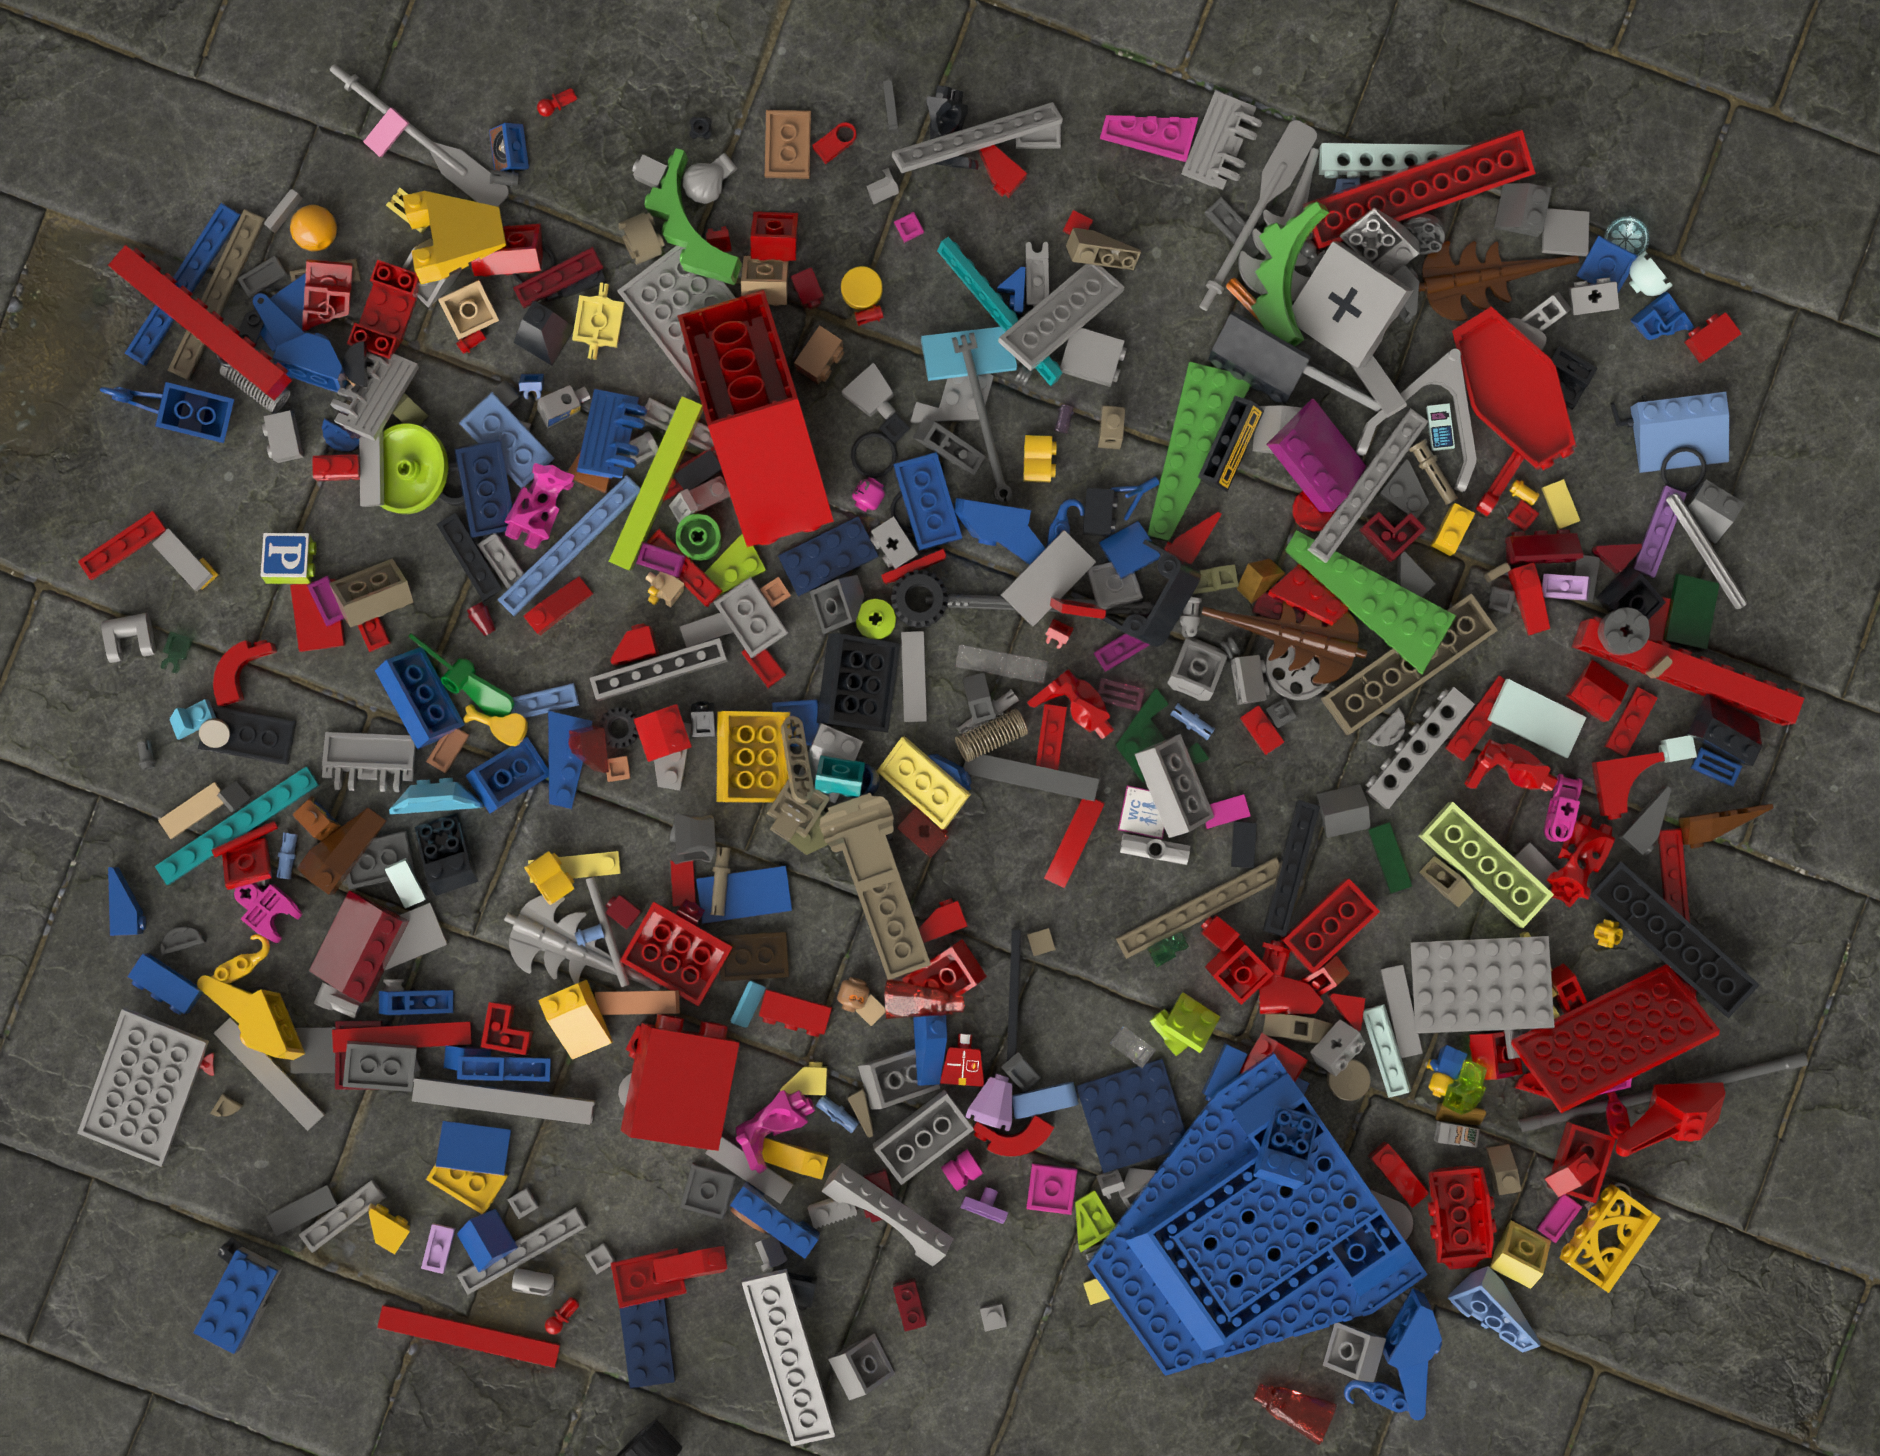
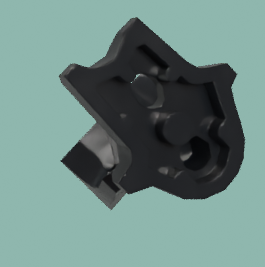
[926,85,979,170]

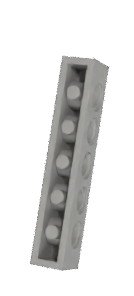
[1365,687,1475,809]

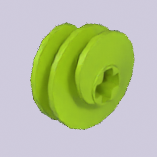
[856,599,896,640]

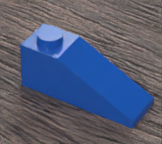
[108,867,146,936]
[379,990,453,1015]
[913,1015,947,1086]

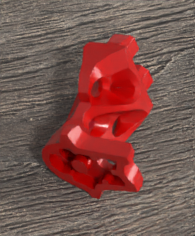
[1027,669,1114,739]
[1464,739,1558,792]
[1547,814,1615,908]

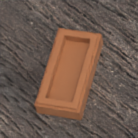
[426,729,470,774]

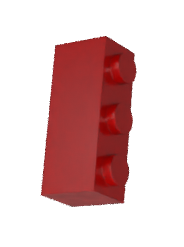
[759,989,832,1037]

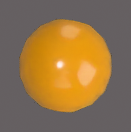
[290,205,337,252]

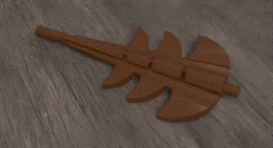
[1418,241,1579,321]
[1201,601,1368,684]

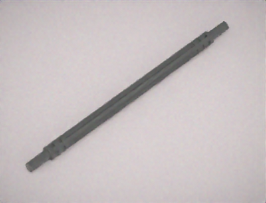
[925,594,1155,615]

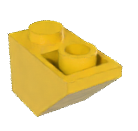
[368,1203,410,1254]

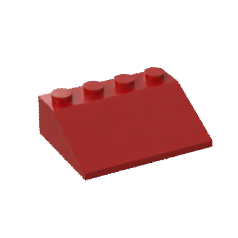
[620,902,733,1006]

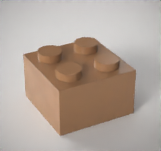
[794,325,844,385]

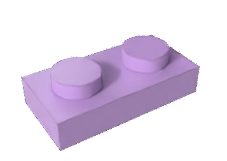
[1542,574,1590,600]
[421,1223,456,1274]

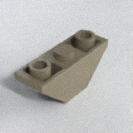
[1263,1014,1333,1045]

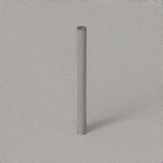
[586,877,630,987]

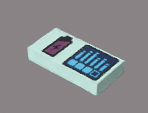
[1426,403,1455,451]

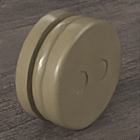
[1326,1059,1370,1101]

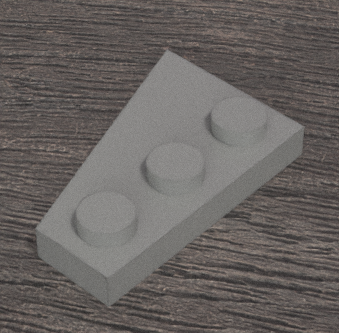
[654,722,692,791]

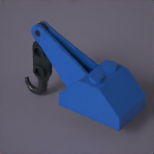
[216,293,348,393]

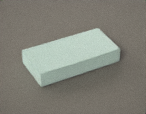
[385,858,426,908]

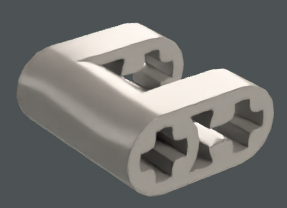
[101,613,156,663]

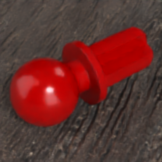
[537,88,577,117]
[545,1297,579,1335]

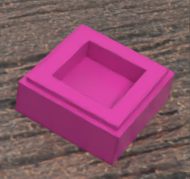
[894,212,924,243]

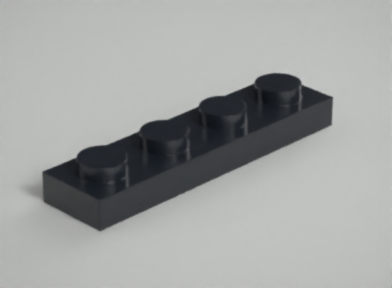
[436,513,503,601]

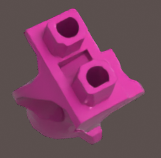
[504,463,575,549]
[736,1090,815,1174]

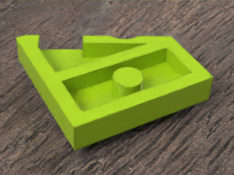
[1075,1190,1115,1252]

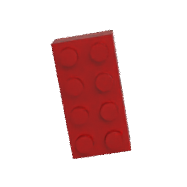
[1280,878,1380,974]

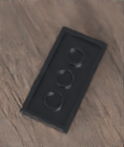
[198,706,297,765]

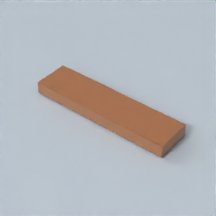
[595,990,680,1015]

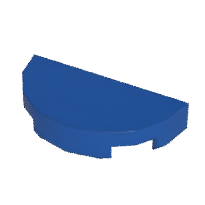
[322,418,359,452]

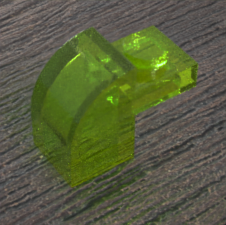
[1443,1059,1487,1115]

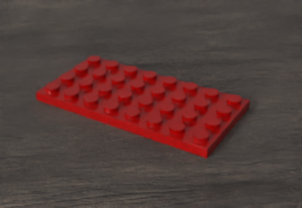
[1511,964,1720,1113]

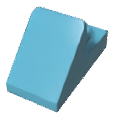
[170,699,216,740]

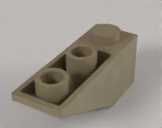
[1066,228,1141,270]

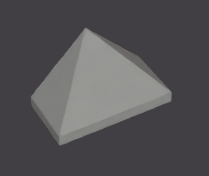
[1120,1168,1156,1208]

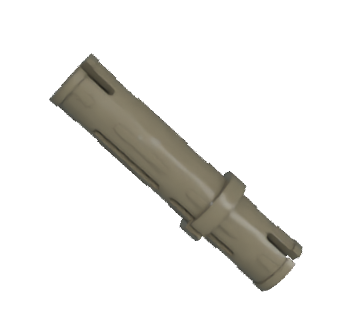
[710,847,731,916]

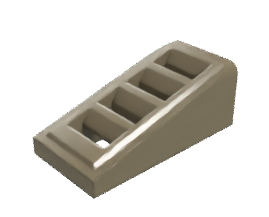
[848,1088,873,1138]

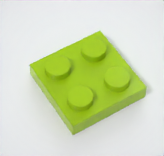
[1162,992,1220,1053]

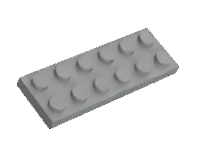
[998,264,1124,371]

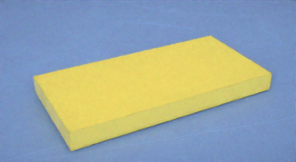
[877,736,971,830]

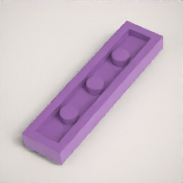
[1633,486,1687,578]

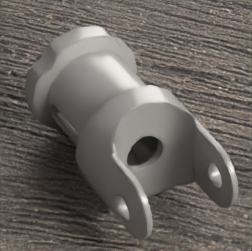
[1180,597,1202,638]

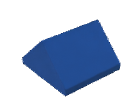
[457,1209,518,1273]

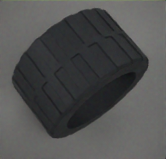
[616,1420,682,1456]

